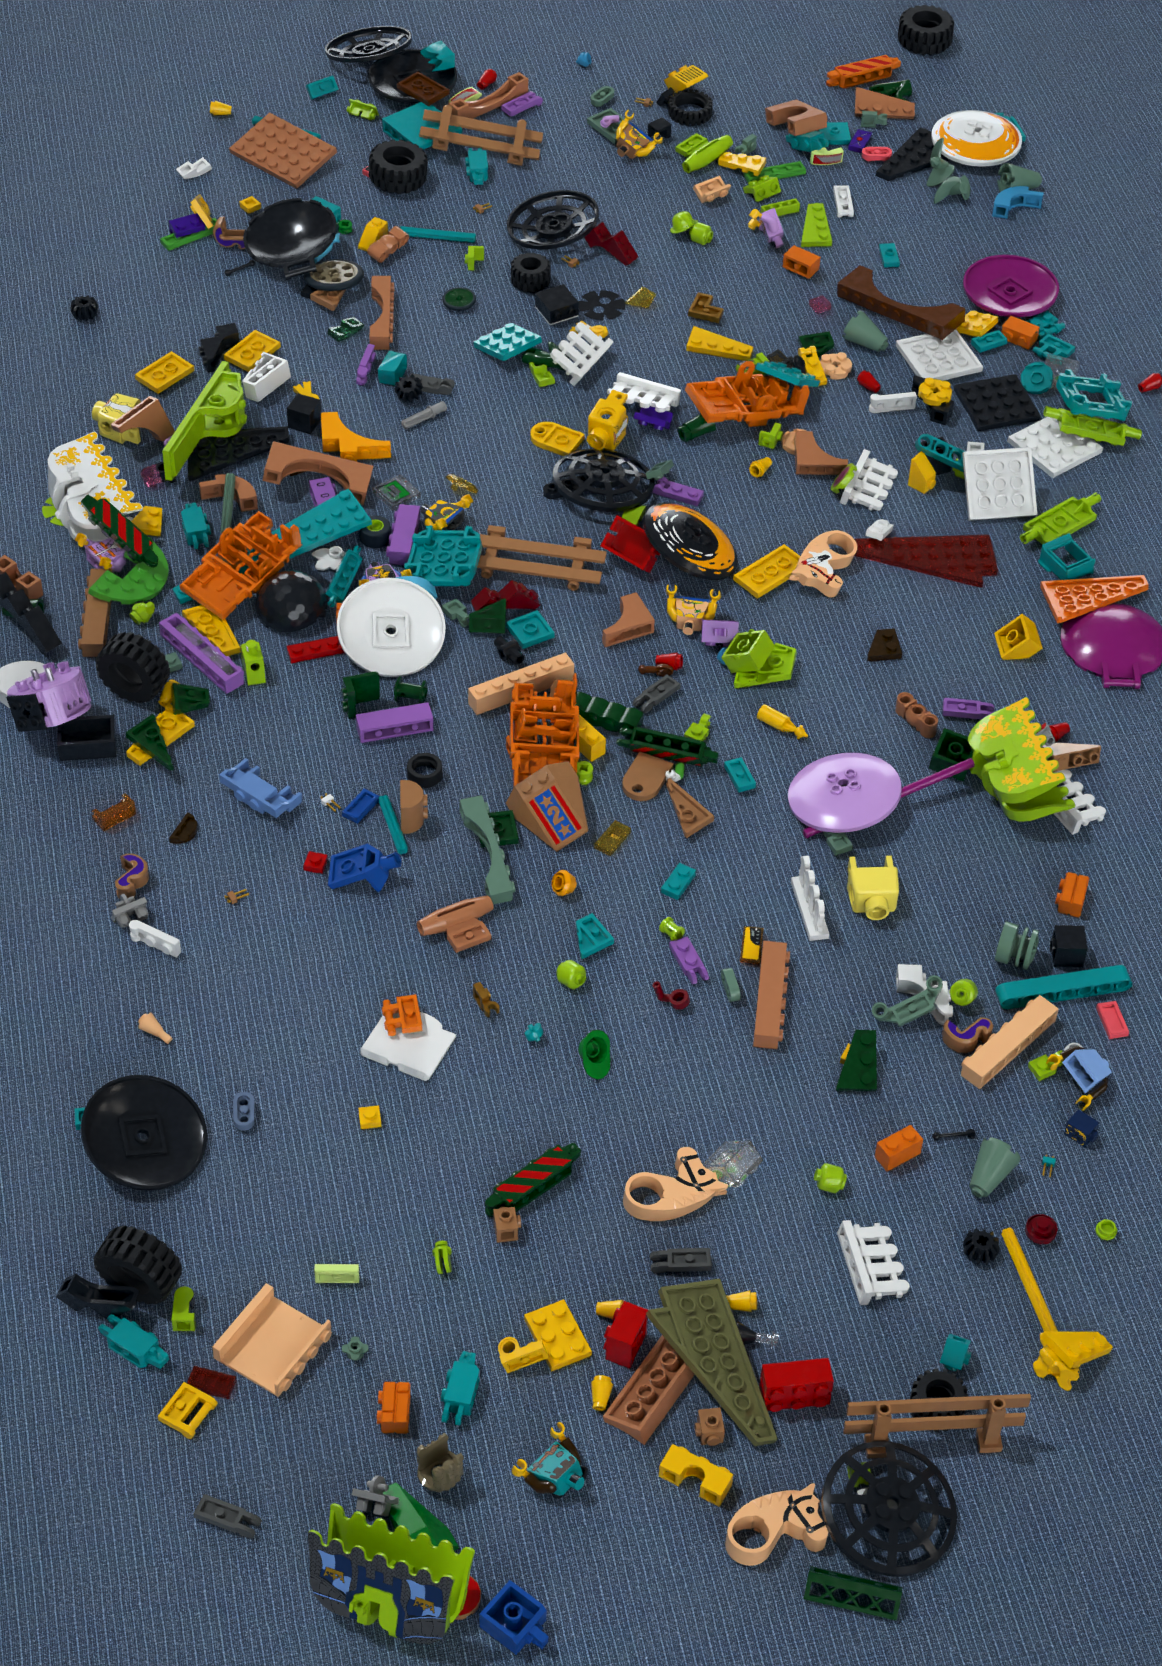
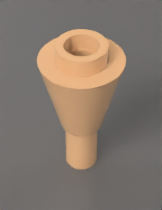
[138,1013,172,1044]

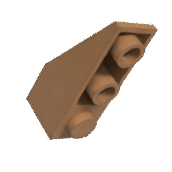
[1042,743,1101,772]

